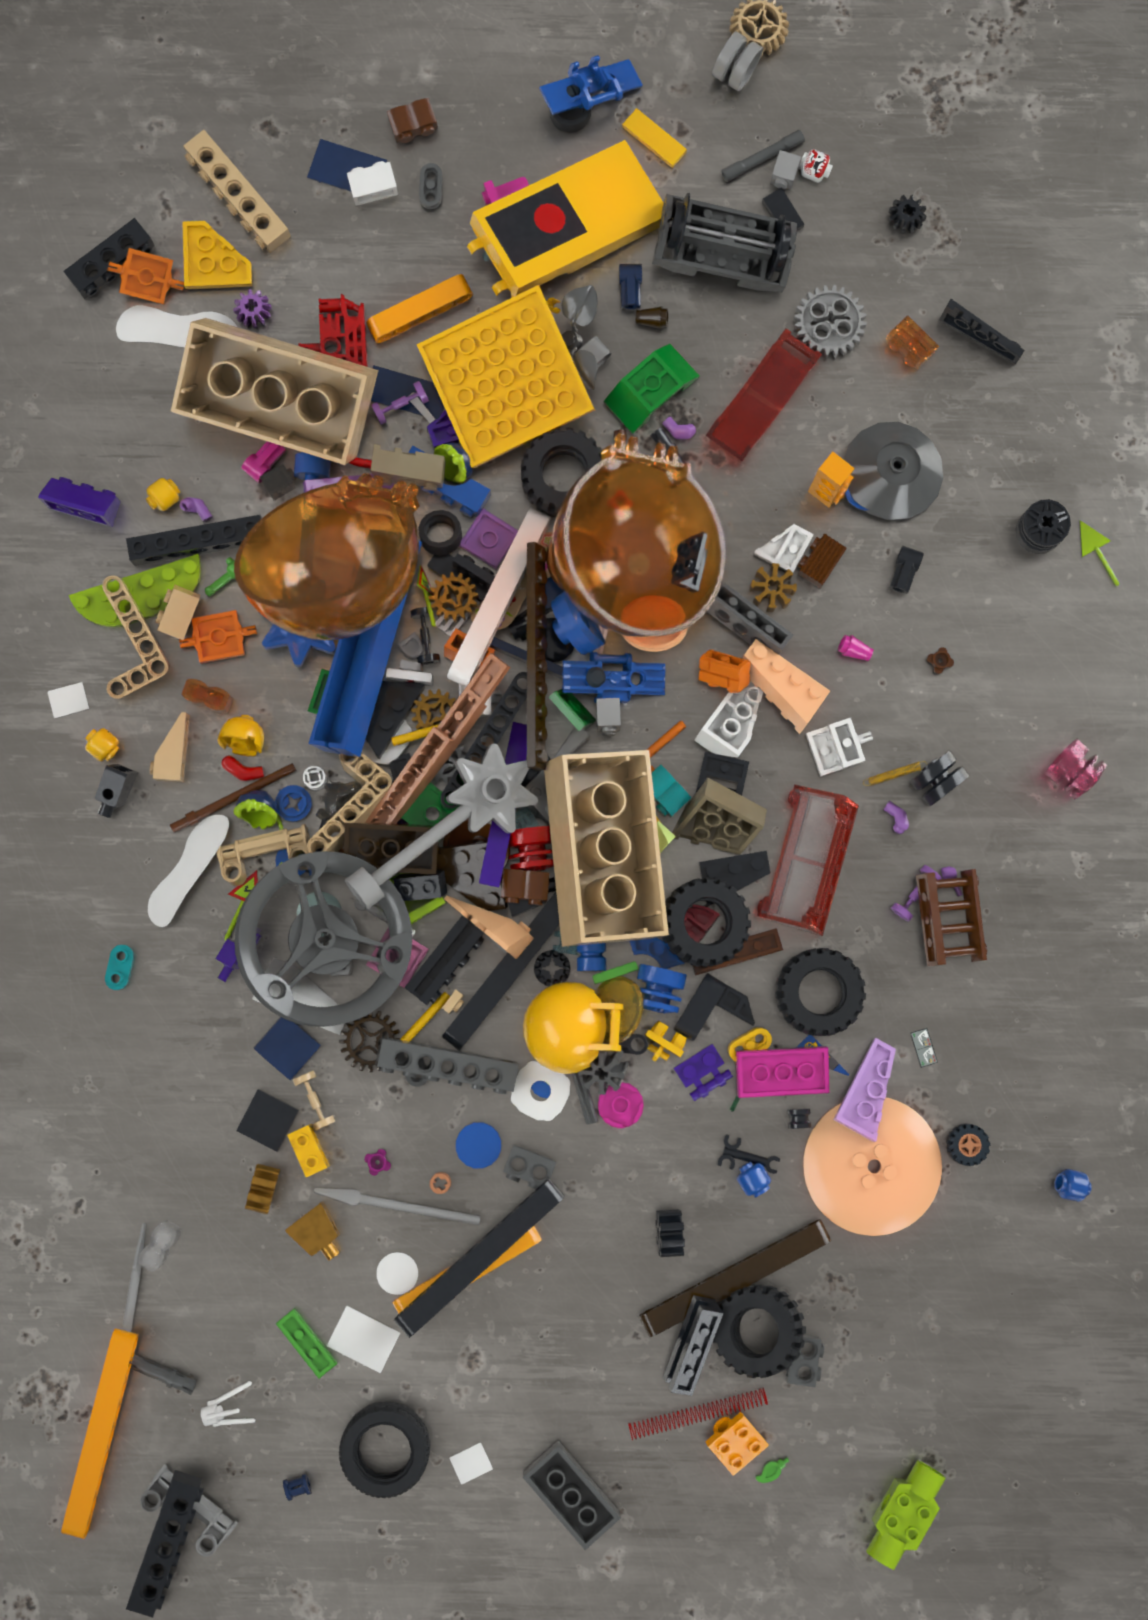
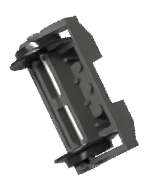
[652,193,797,293]

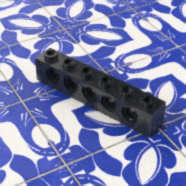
[126,515,268,566]
[126,1470,204,1618]

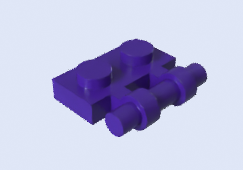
[673,1044,733,1101]

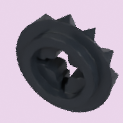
[534,950,571,986]

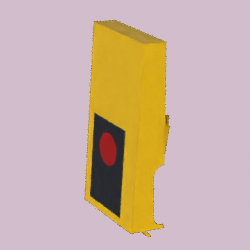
[467,140,663,298]

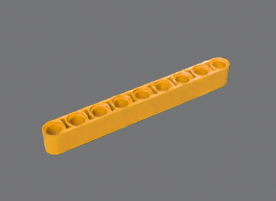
[61,1328,139,1539]

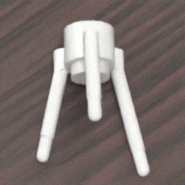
[201,1381,256,1427]

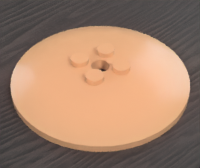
[803,1097,942,1236]

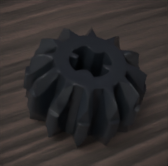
[889,194,927,234]

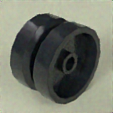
[910,750,970,806]

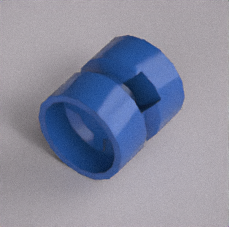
[577,943,606,971]

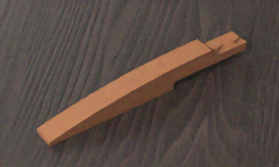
[365,653,511,824]

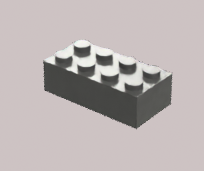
[523,1440,621,1550]

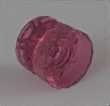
[1045,738,1107,800]

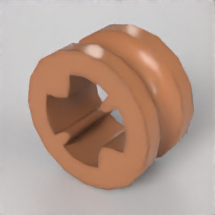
[430,1172,451,1194]

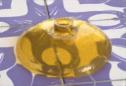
[595,976,643,1044]

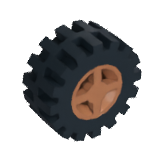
[946,1124,991,1166]

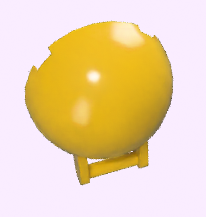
[523,982,624,1074]

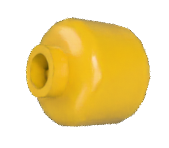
[145,478,180,511]
[85,728,120,762]

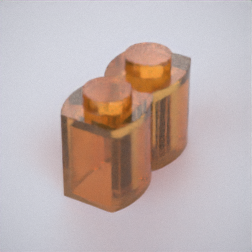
[181,679,234,714]

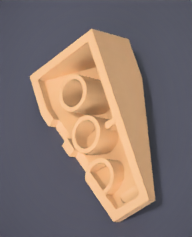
[444,895,534,959]

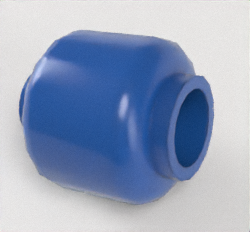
[737,1161,771,1198]
[1055,1169,1092,1202]

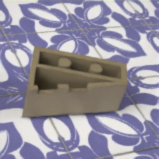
[371,444,446,491]

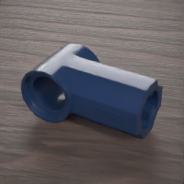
[619,264,642,310]

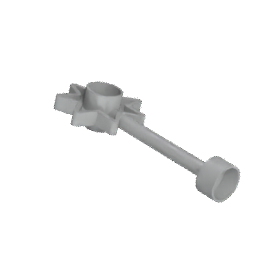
[345,743,538,910]

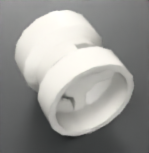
[303,766,328,791]

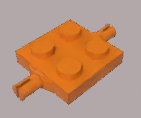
[107,248,184,304]
[179,610,257,664]

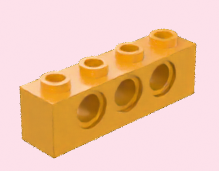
[808,451,855,508]

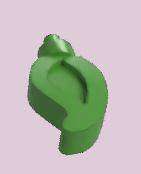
[755,1457,789,1483]

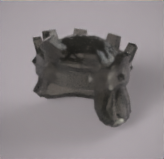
[316,780,364,823]

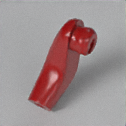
[221,755,264,781]

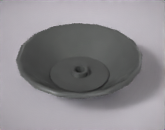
[844,422,944,520]

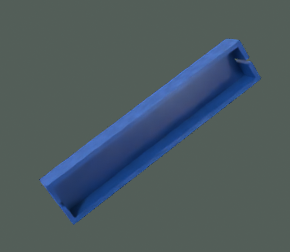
[308,529,422,757]

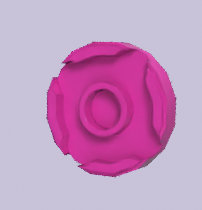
[598,1082,644,1128]

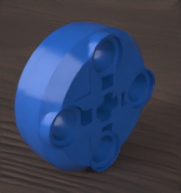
[551,588,605,655]

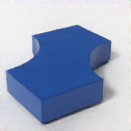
[630,938,684,969]

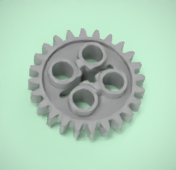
[794,285,867,358]

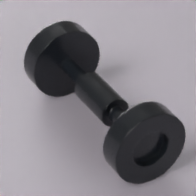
[410,607,440,665]

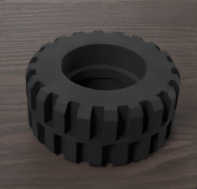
[521,427,607,518]
[662,877,751,967]
[775,948,866,1036]
[713,1285,806,1378]

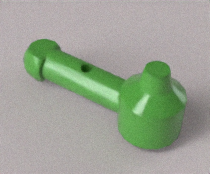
[205,557,247,597]

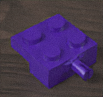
[215,927,262,982]

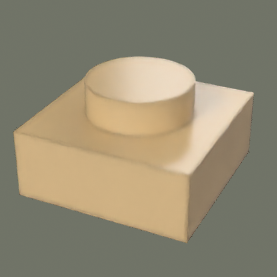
[442,990,464,1014]

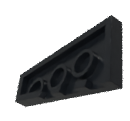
[939,299,1025,364]

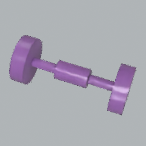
[371,381,429,425]
[891,865,942,922]

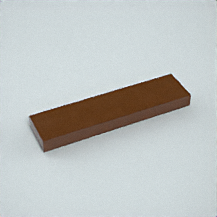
[692,928,783,976]

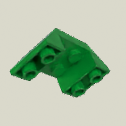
[603,344,700,434]

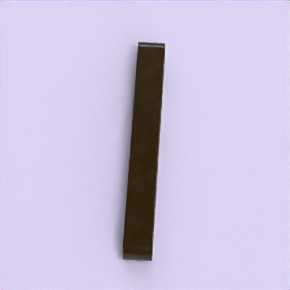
[638,1219,832,1337]

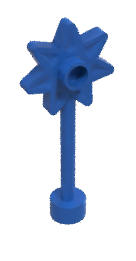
[257,452,346,667]

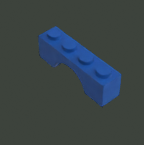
[408,445,491,517]

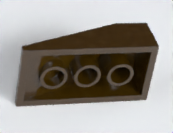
[344,822,439,874]

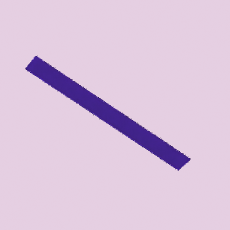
[479,722,527,887]

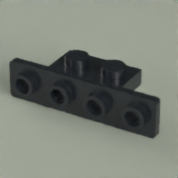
[427,553,495,602]

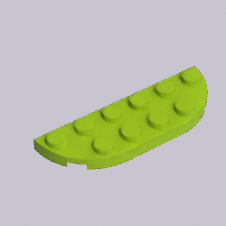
[69,554,202,627]

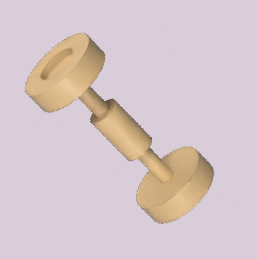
[293,1070,336,1131]

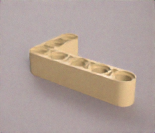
[102,576,170,699]
[307,753,393,853]

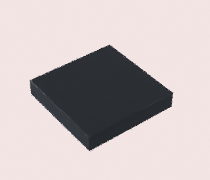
[236,1089,299,1152]

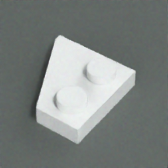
[754,524,814,573]

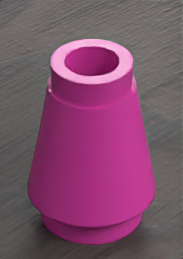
[838,635,874,661]

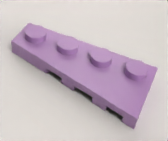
[833,1038,896,1142]

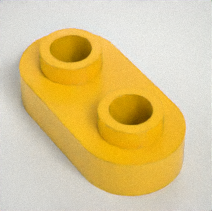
[728,1027,772,1062]

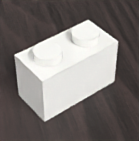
[347,161,398,206]

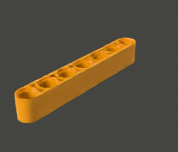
[392,1226,542,1314]

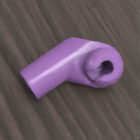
[662,417,696,439]

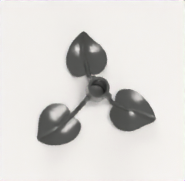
[561,285,598,390]

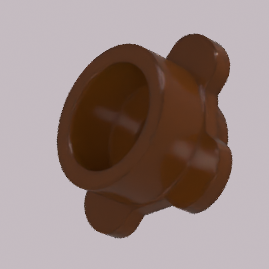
[927,647,954,674]

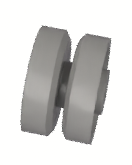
[712,31,763,91]

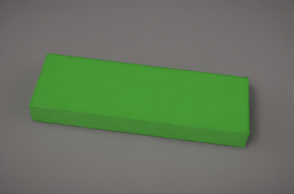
[276,1308,338,1379]

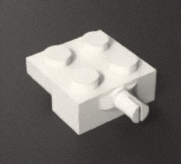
[805,718,873,777]

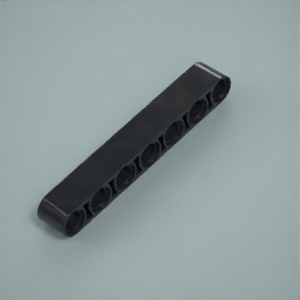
[440,672,527,810]

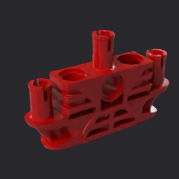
[298,294,368,367]

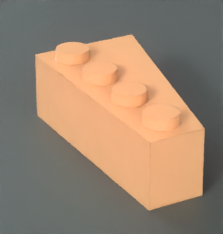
[742,639,830,734]

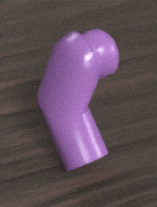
[180,497,213,522]
[883,801,909,834]

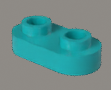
[105,945,135,990]

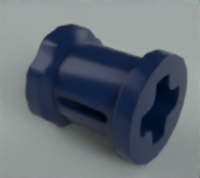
[283,1473,312,1501]

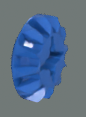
[275,785,312,822]

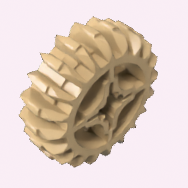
[729,0,789,57]

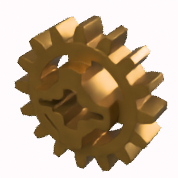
[429,572,479,622]
[411,689,456,730]

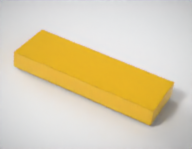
[622,108,687,169]

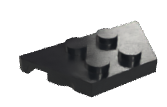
[365,681,425,759]

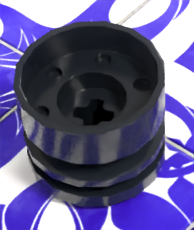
[1015,499,1071,554]

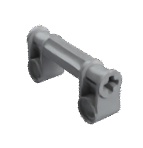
[140,1464,238,1557]

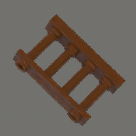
[916,869,987,967]

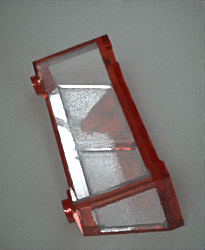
[757,784,859,936]

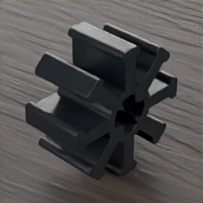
[655,1209,685,1258]

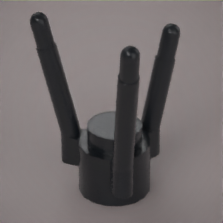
[508,606,553,641]

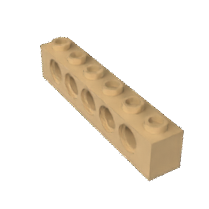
[183,130,291,253]

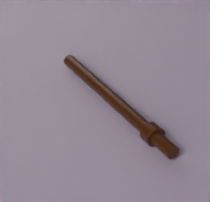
[170,763,297,832]

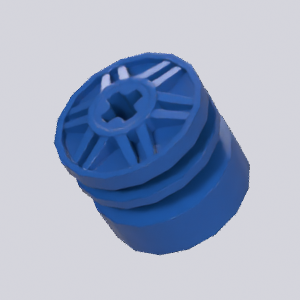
[631,964,687,1014]

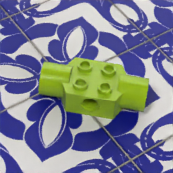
[866,1460,946,1570]

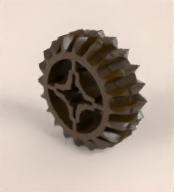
[339,1011,401,1072]

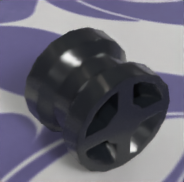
[787,1109,811,1129]

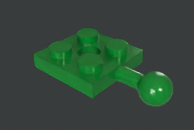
[401,775,464,841]

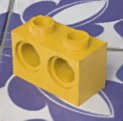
[287,1124,330,1177]

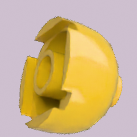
[217,715,264,757]

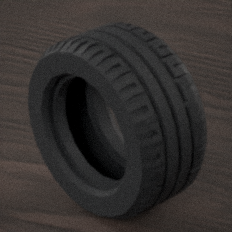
[339,1401,430,1498]

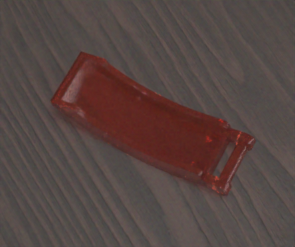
[705,328,823,462]

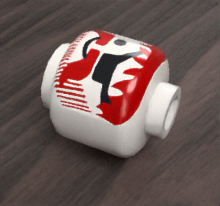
[798,149,833,183]

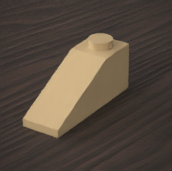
[150,712,190,783]

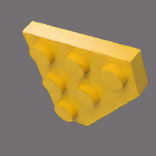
[183,221,252,289]

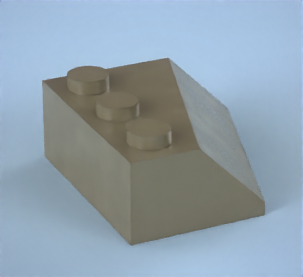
[672,778,767,855]

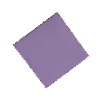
[459,508,518,570]

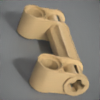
[216,824,310,886]

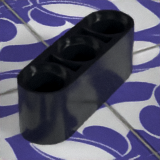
[673,973,727,1041]

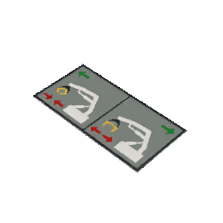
[910,1028,938,1068]

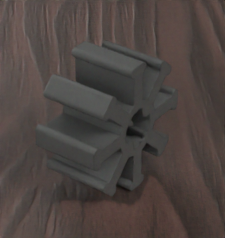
[579,1042,628,1095]

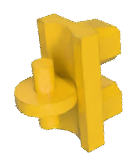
[645,1021,687,1062]

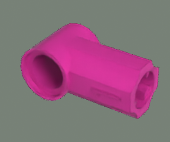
[241,441,286,483]

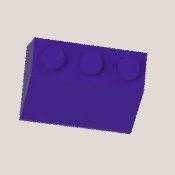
[38,477,121,527]

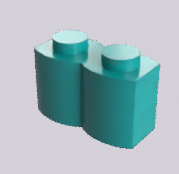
[652,765,692,818]

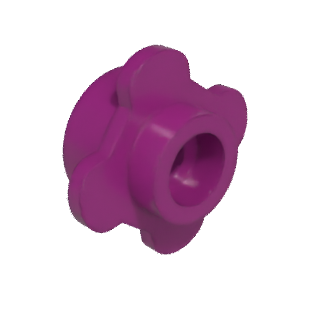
[364,1149,391,1176]

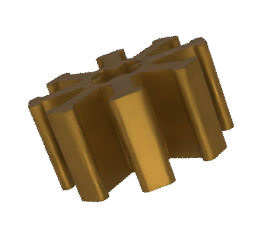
[749,563,797,612]
[245,1164,280,1215]

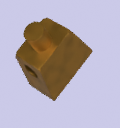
[285,1201,340,1261]

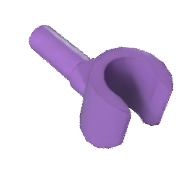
[941,866,963,897]

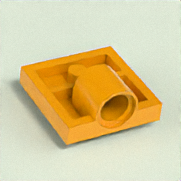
[705,1412,769,1476]

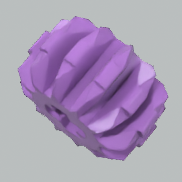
[233,289,272,329]

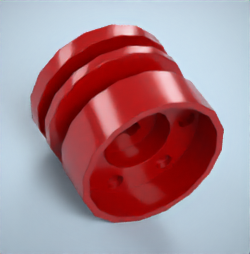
[509,826,554,872]

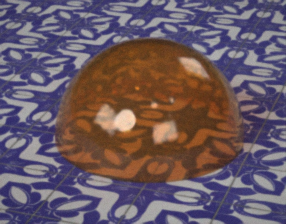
[552,433,726,638]
[234,473,420,640]

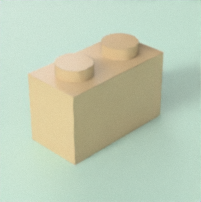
[155,585,200,640]

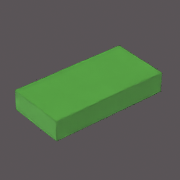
[592,961,639,985]

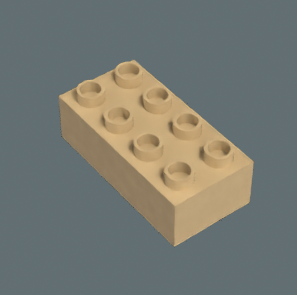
[170,318,378,465]
[544,750,669,947]

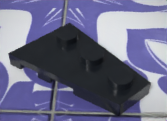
[699,851,771,907]

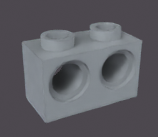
[596,698,621,736]

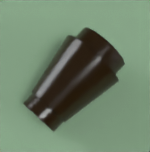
[636,306,669,329]

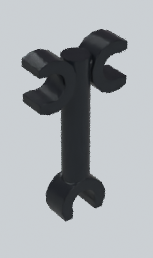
[717,1134,780,1174]

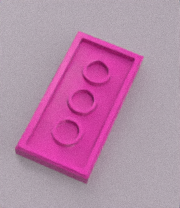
[736,1046,830,1098]

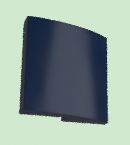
[254,1017,321,1080]

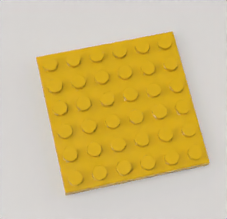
[416,285,595,469]

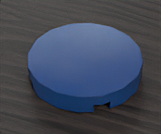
[456,1122,501,1169]

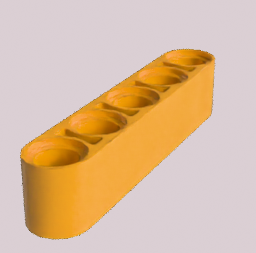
[366,274,474,343]

